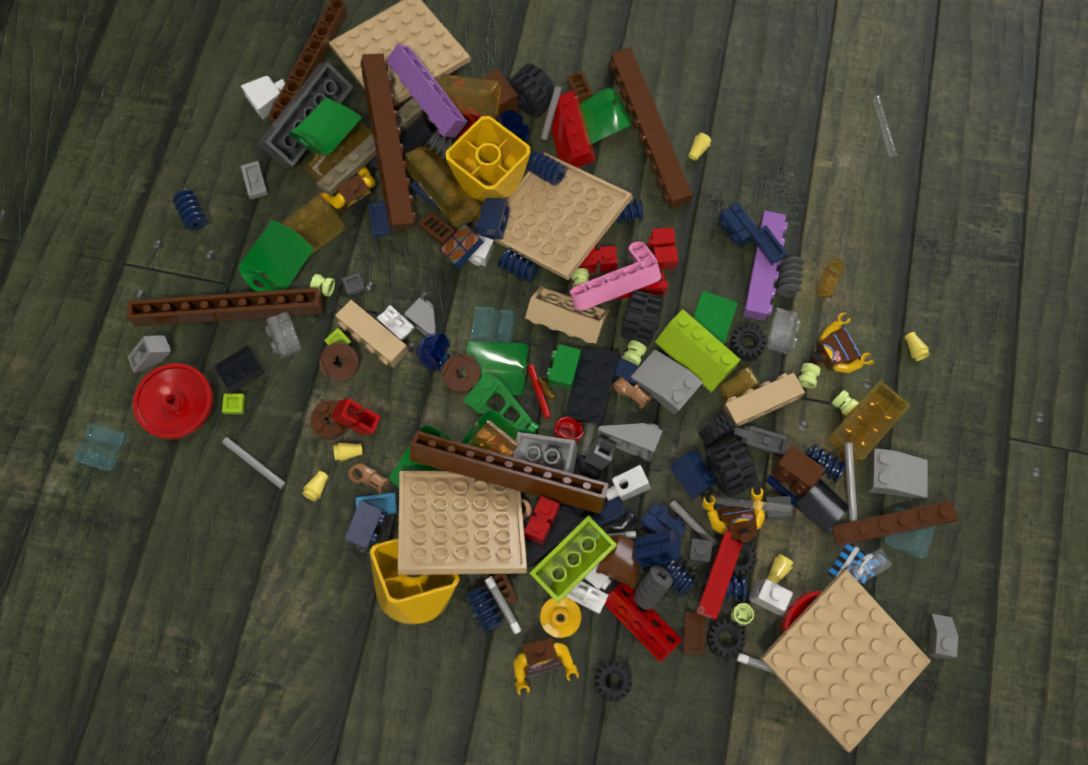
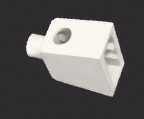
[241,76,285,119]
[606,465,651,501]
[748,579,793,617]

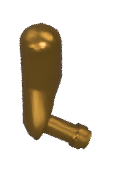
[537,376,556,400]

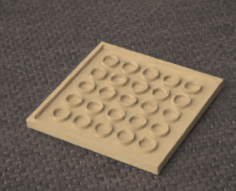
[329,0,471,106]
[492,152,633,280]
[398,471,527,575]
[760,570,931,753]

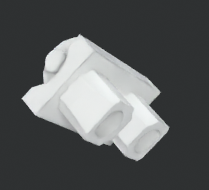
[377,305,415,341]
[566,581,608,614]

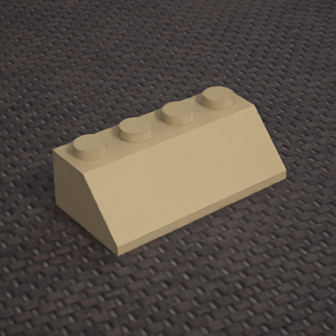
[525,286,610,344]

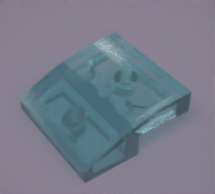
[470,307,516,343]
[74,423,128,471]
[884,506,936,560]

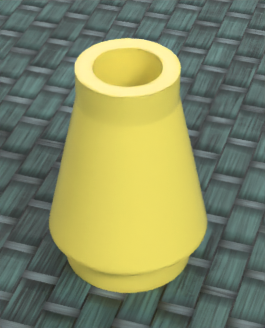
[688,133,711,161]
[904,332,930,361]
[333,442,362,462]
[302,471,329,502]
[767,554,794,585]

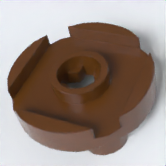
[319,343,358,381]
[442,354,481,393]
[311,401,350,440]

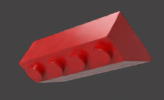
[546,90,596,168]

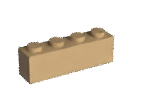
[335,300,408,368]
[723,373,805,427]

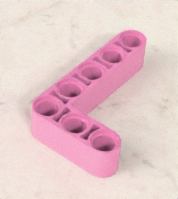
[570,241,661,311]

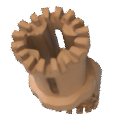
[613,377,653,409]
[348,463,390,494]

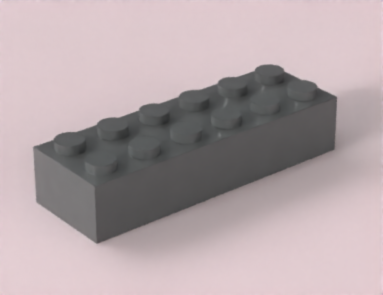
[258,61,353,168]

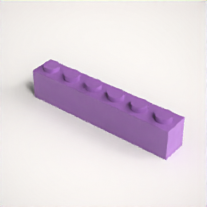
[386,44,467,138]
[742,210,788,321]

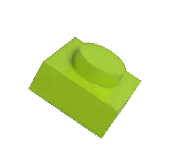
[324,328,351,345]
[222,394,245,414]

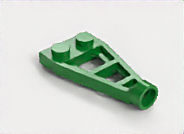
[463,371,540,434]

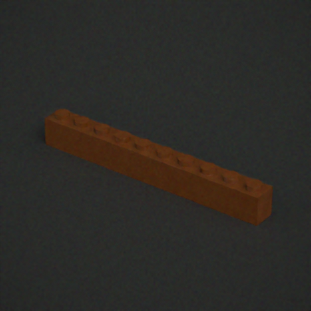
[609,48,692,209]
[360,53,416,231]
[127,288,323,327]
[410,431,609,514]

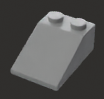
[630,350,703,415]
[596,423,662,462]
[512,432,578,474]
[867,449,928,499]

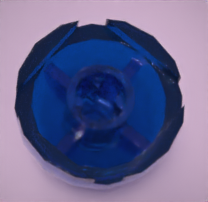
[496,110,529,141]
[416,333,450,371]

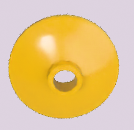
[540,597,581,638]

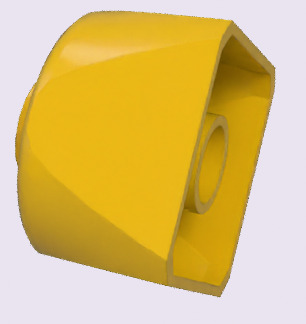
[446,116,530,202]
[370,538,460,624]

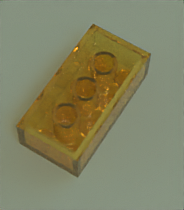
[826,380,911,466]

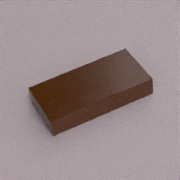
[683,612,706,656]

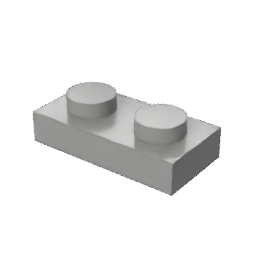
[241,161,268,200]

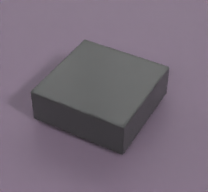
[342,273,366,297]

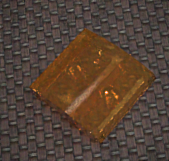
[469,420,519,456]

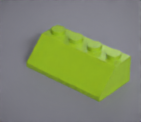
[655,310,741,393]
[530,516,617,603]

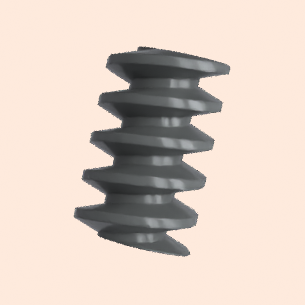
[423,130,454,164]
[777,256,805,298]
[634,565,672,610]

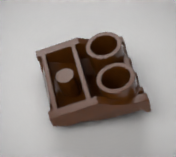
[596,535,640,589]

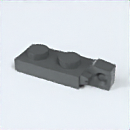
[731,426,788,457]

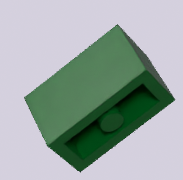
[546,344,581,391]

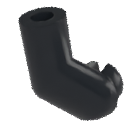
[576,455,601,480]
[609,511,636,532]

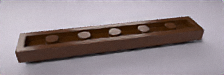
[831,500,958,547]

